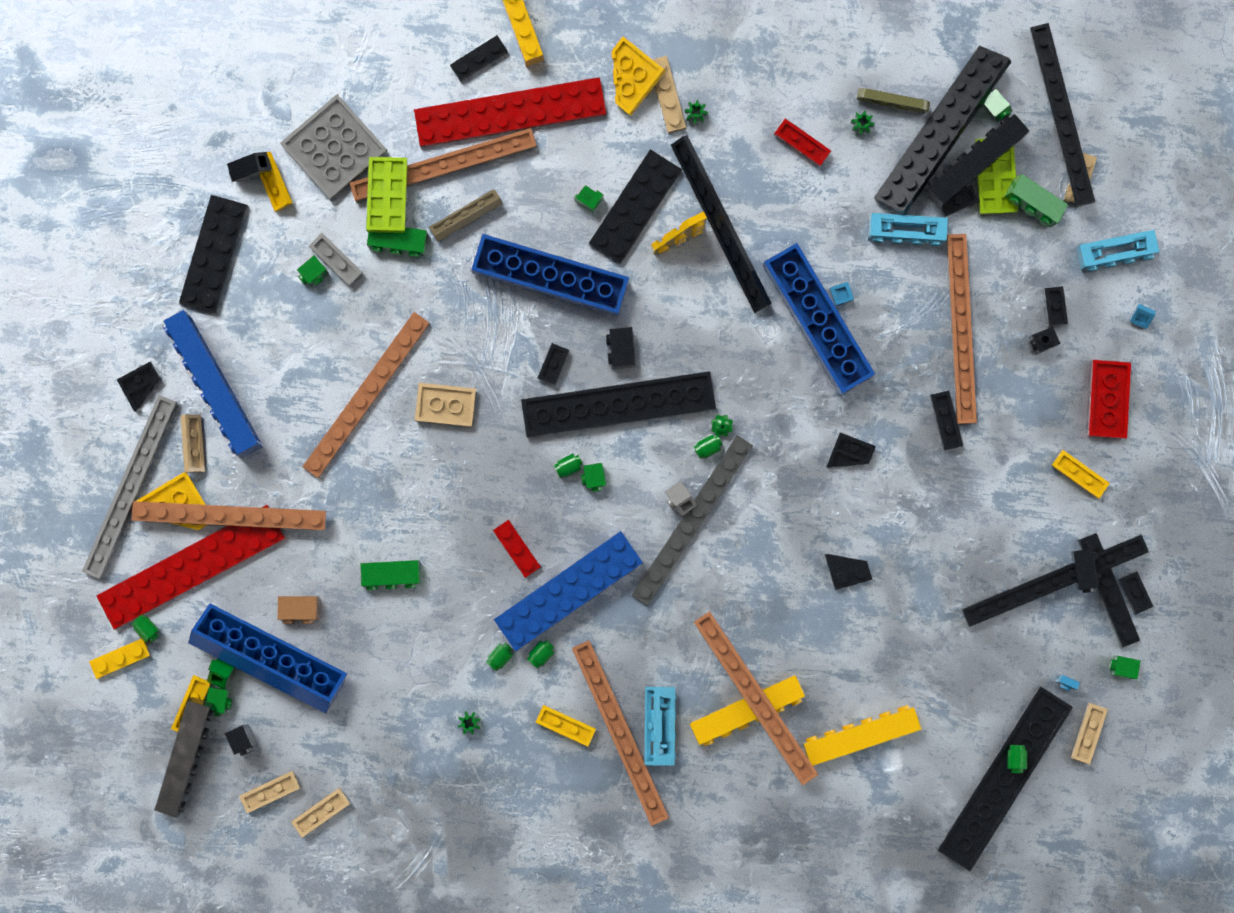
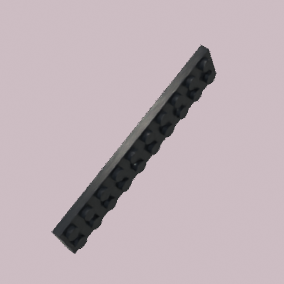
[874,45,1011,215]
[521,371,716,438]
[936,686,1073,872]

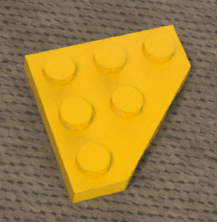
[611,36,666,116]
[651,211,707,254]
[136,472,208,531]

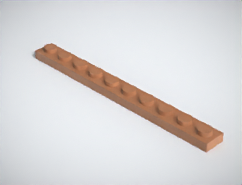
[350,128,537,202]
[947,234,977,424]
[302,312,430,478]
[132,501,327,530]
[693,611,818,786]
[572,640,669,826]

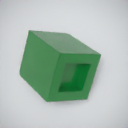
[574,185,604,213]

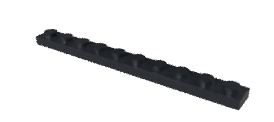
[1030,23,1095,207]
[671,135,772,313]
[961,534,1149,627]

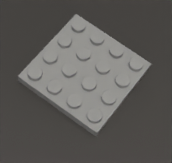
[280,94,387,200]

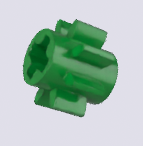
[684,100,708,125]
[850,111,875,136]
[457,711,481,735]

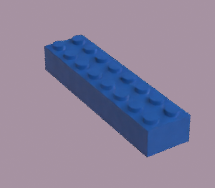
[471,234,629,317]
[763,243,875,396]
[163,310,263,458]
[493,531,643,652]
[188,603,347,714]

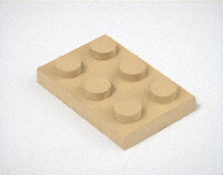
[415,383,476,427]

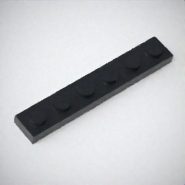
[1078,533,1140,648]

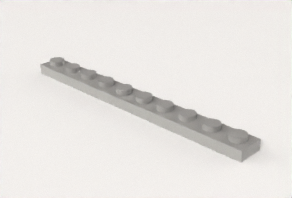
[82,395,177,579]

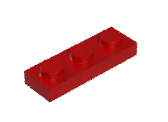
[774,118,832,167]
[493,520,541,578]

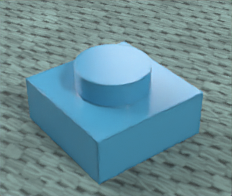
[829,282,854,306]
[1129,304,1156,329]
[1056,675,1080,692]

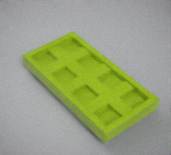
[975,138,1019,215]
[366,157,408,233]

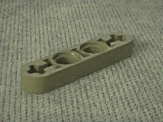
[856,88,930,113]

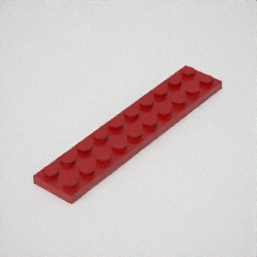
[414,77,606,148]
[96,505,286,630]

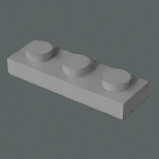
[309,233,363,286]

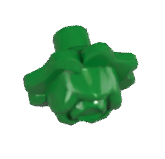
[711,415,733,436]

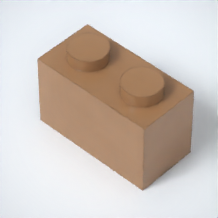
[277,596,319,624]

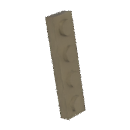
[429,189,503,242]

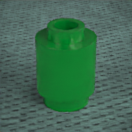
[693,434,723,459]
[553,453,583,478]
[131,614,160,643]
[527,640,555,669]
[486,642,514,671]
[1007,745,1027,773]

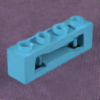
[868,213,948,246]
[1076,230,1159,272]
[644,687,676,766]

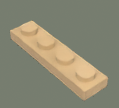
[652,56,686,134]

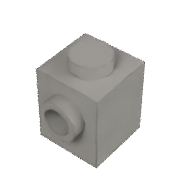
[665,481,697,516]

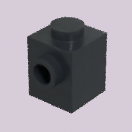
[1028,326,1061,355]

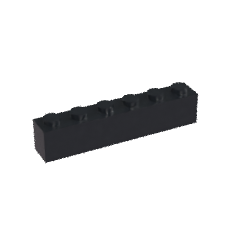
[926,114,1030,207]
[154,697,215,818]

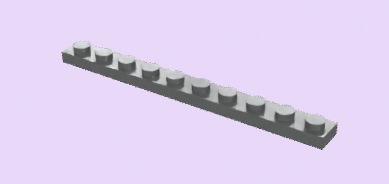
[632,435,753,606]

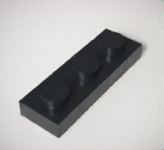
[450,35,508,82]
[930,390,963,451]

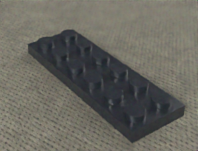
[588,149,682,265]
[179,195,248,314]

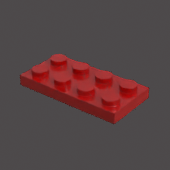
[1087,360,1131,439]

